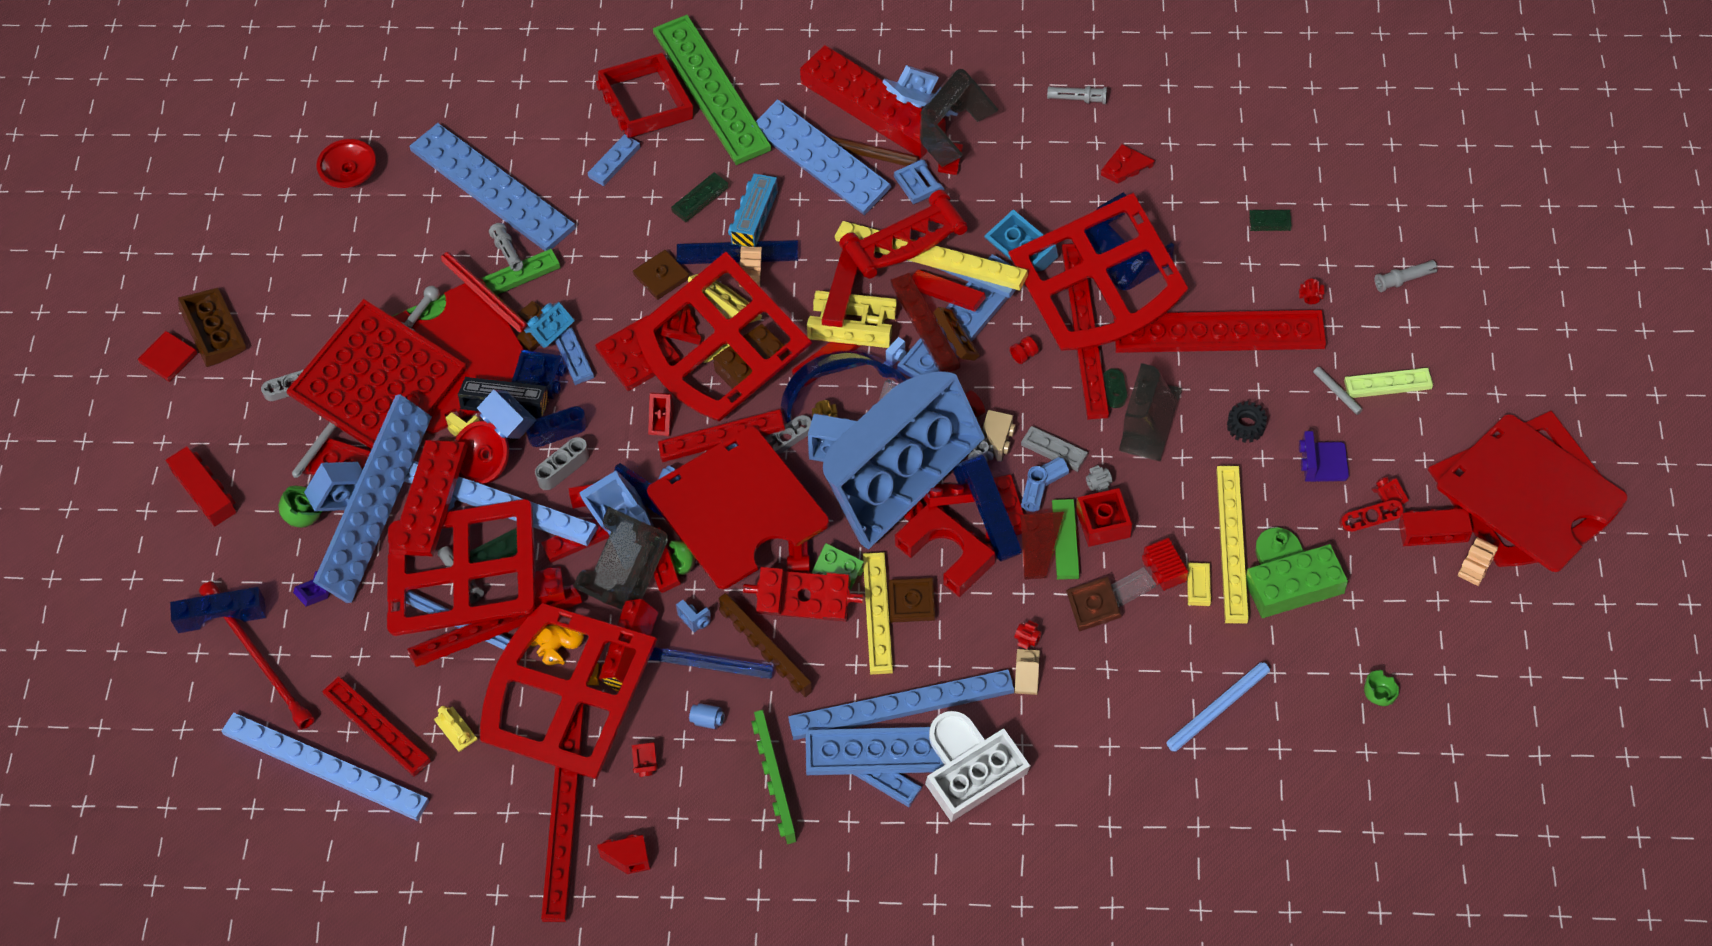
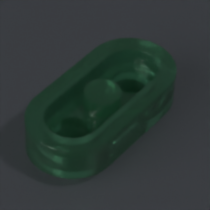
[1103,369,1127,408]

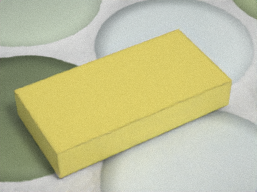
[1187,563,1211,606]

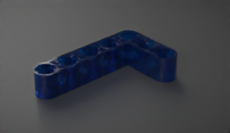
[953,454,1021,562]

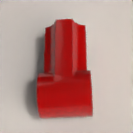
[787,540,810,573]

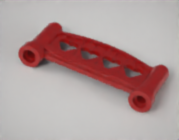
[839,190,967,279]

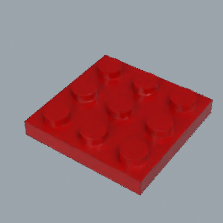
[595,315,681,391]

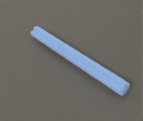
[1166,662,1270,752]

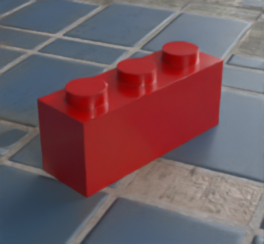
[1399,508,1473,547]

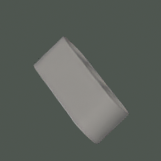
[535,437,589,490]

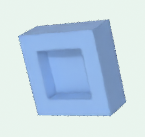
[886,337,906,366]

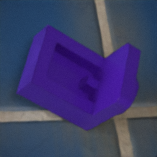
[293,571,329,607]

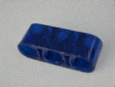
[526,406,587,447]

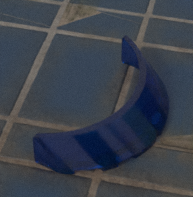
[781,351,907,424]

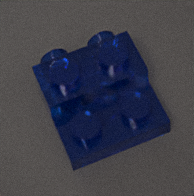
[512,350,566,399]

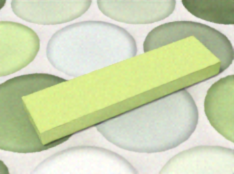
[1344,368,1433,398]

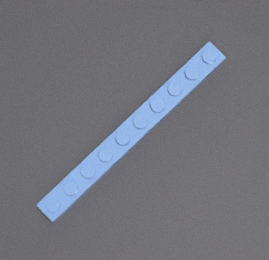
[404,460,597,546]
[222,712,429,821]

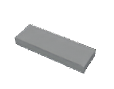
[1021,426,1088,472]

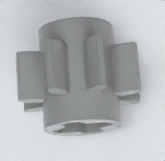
[968,439,993,466]
[1086,465,1112,492]

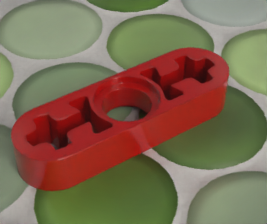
[1339,500,1403,532]

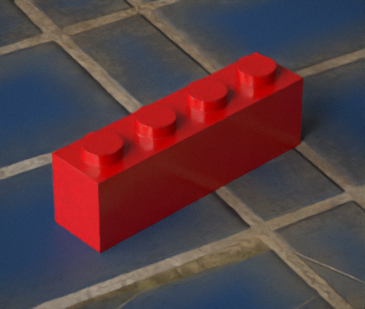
[165,446,236,527]

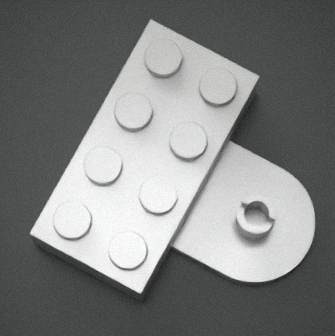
[925,711,1030,822]

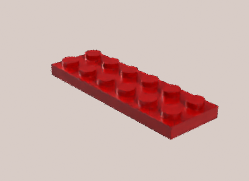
[390,440,468,557]

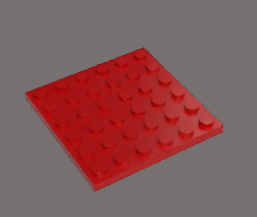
[286,299,466,449]

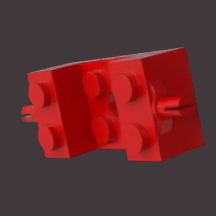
[743,567,863,622]

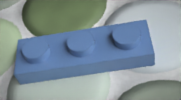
[588,134,641,186]

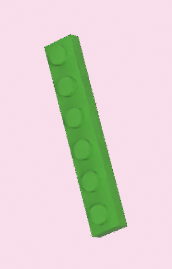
[751,710,796,844]

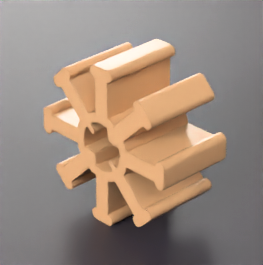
[739,246,762,287]
[1458,537,1498,586]

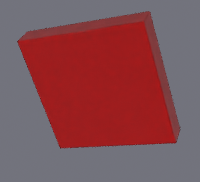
[138,331,198,382]

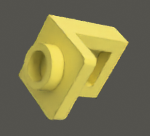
[446,412,480,436]

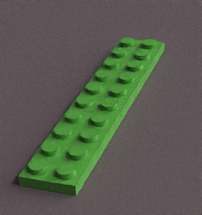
[653,15,771,165]

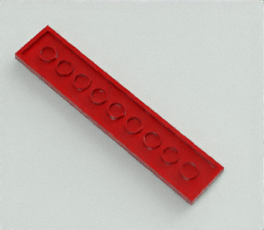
[1113,310,1326,353]

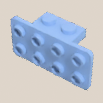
[882,65,959,116]

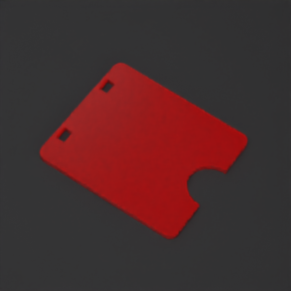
[392,278,539,434]
[1436,415,1627,572]
[647,427,829,589]

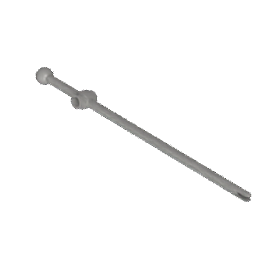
[292,286,440,478]

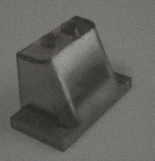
[1119,363,1182,462]

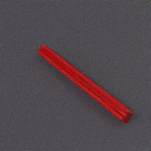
[441,252,527,332]

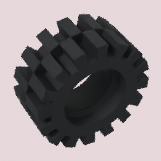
[1227,401,1267,443]

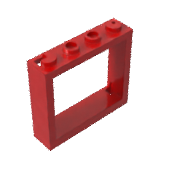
[596,52,693,138]

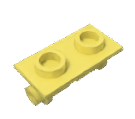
[434,706,478,752]

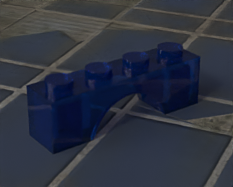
[170,587,266,633]

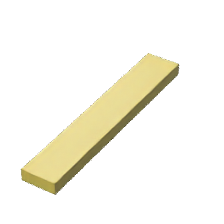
[863,552,893,675]

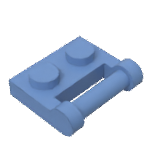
[894,160,944,204]

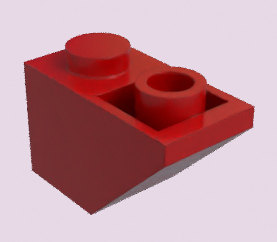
[597,835,650,874]

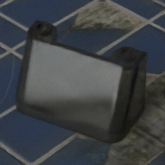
[573,506,668,610]

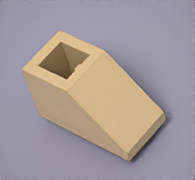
[983,410,1016,462]

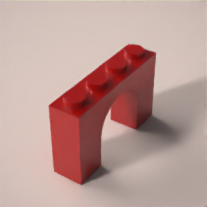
[895,504,995,597]

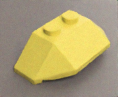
[688,274,762,323]

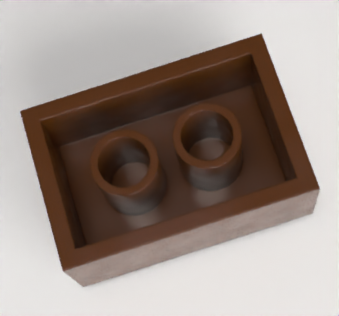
[713,323,789,396]

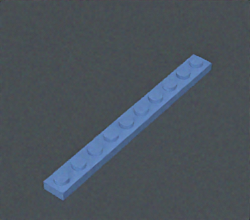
[788,669,1014,740]

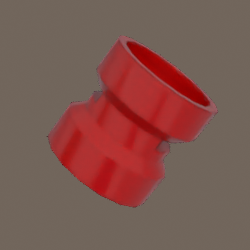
[1009,336,1039,364]

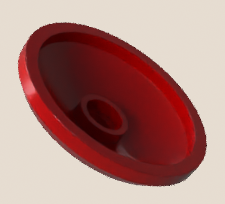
[316,139,376,188]
[454,421,509,485]

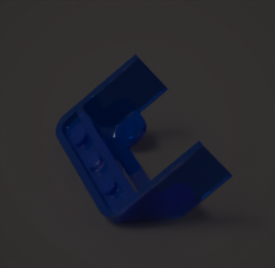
[1085,192,1174,290]

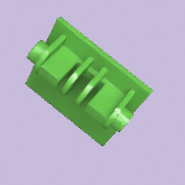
[811,543,864,590]

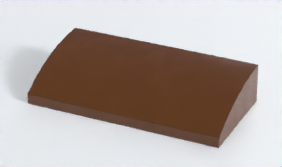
[178,288,246,367]

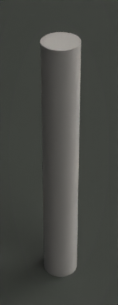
[1313,367,1363,415]

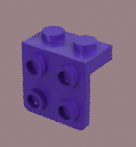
[1299,431,1349,482]

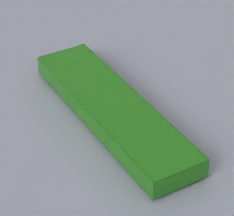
[1052,499,1079,580]

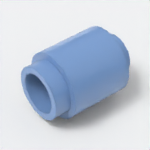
[689,703,725,729]

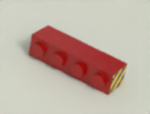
[599,599,658,691]

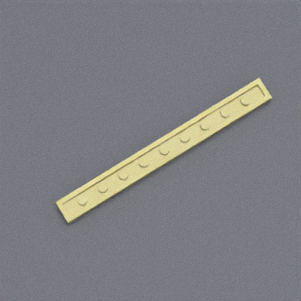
[835,221,1028,290]

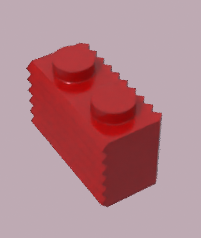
[1142,537,1188,591]

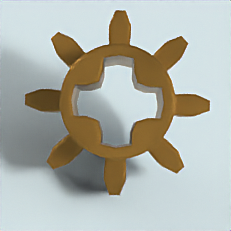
[812,400,838,418]

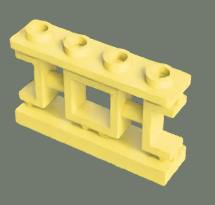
[807,291,897,348]

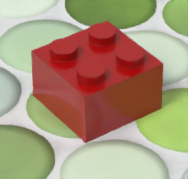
[1076,488,1132,547]

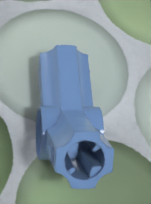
[1021,457,1069,512]

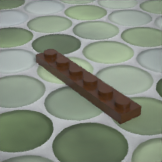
[719,593,812,697]

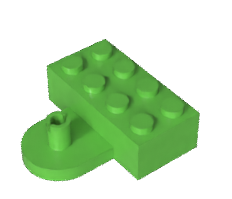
[1246,528,1348,618]

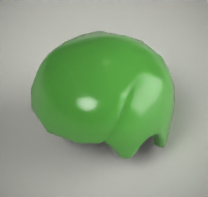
[669,540,695,574]
[1364,670,1399,706]

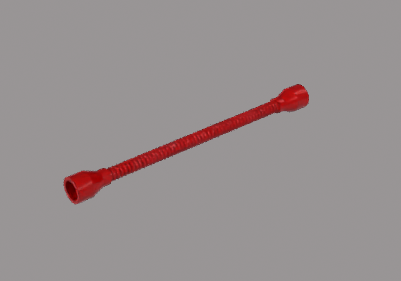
[199,581,315,730]

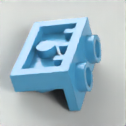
[524,302,575,348]

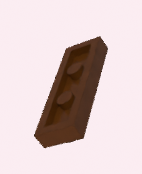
[933,307,980,361]

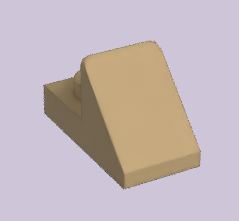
[1015,649,1040,695]

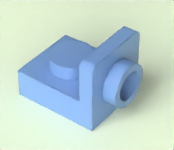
[676,600,711,632]

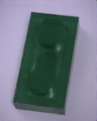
[1249,210,1292,231]

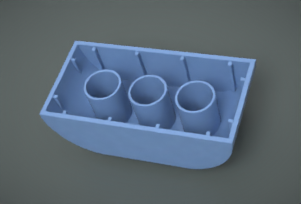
[823,372,985,549]

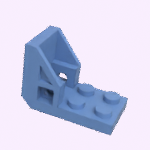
[579,471,663,570]

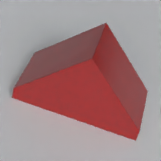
[648,392,674,436]

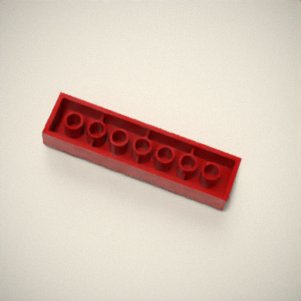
[800,45,946,159]

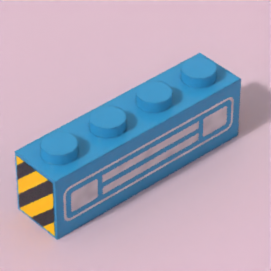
[728,174,778,247]

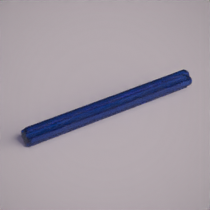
[649,647,774,679]

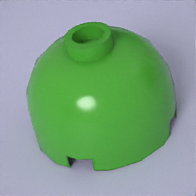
[278,486,322,528]

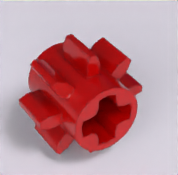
[1299,279,1325,305]
[1014,620,1042,650]

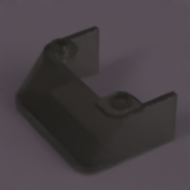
[920,69,999,167]

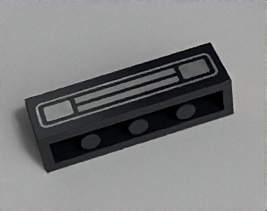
[458,377,549,419]

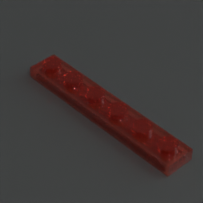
[890,273,960,372]

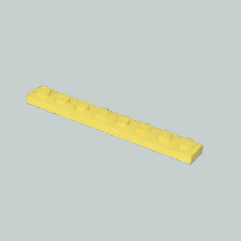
[1216,466,1248,623]

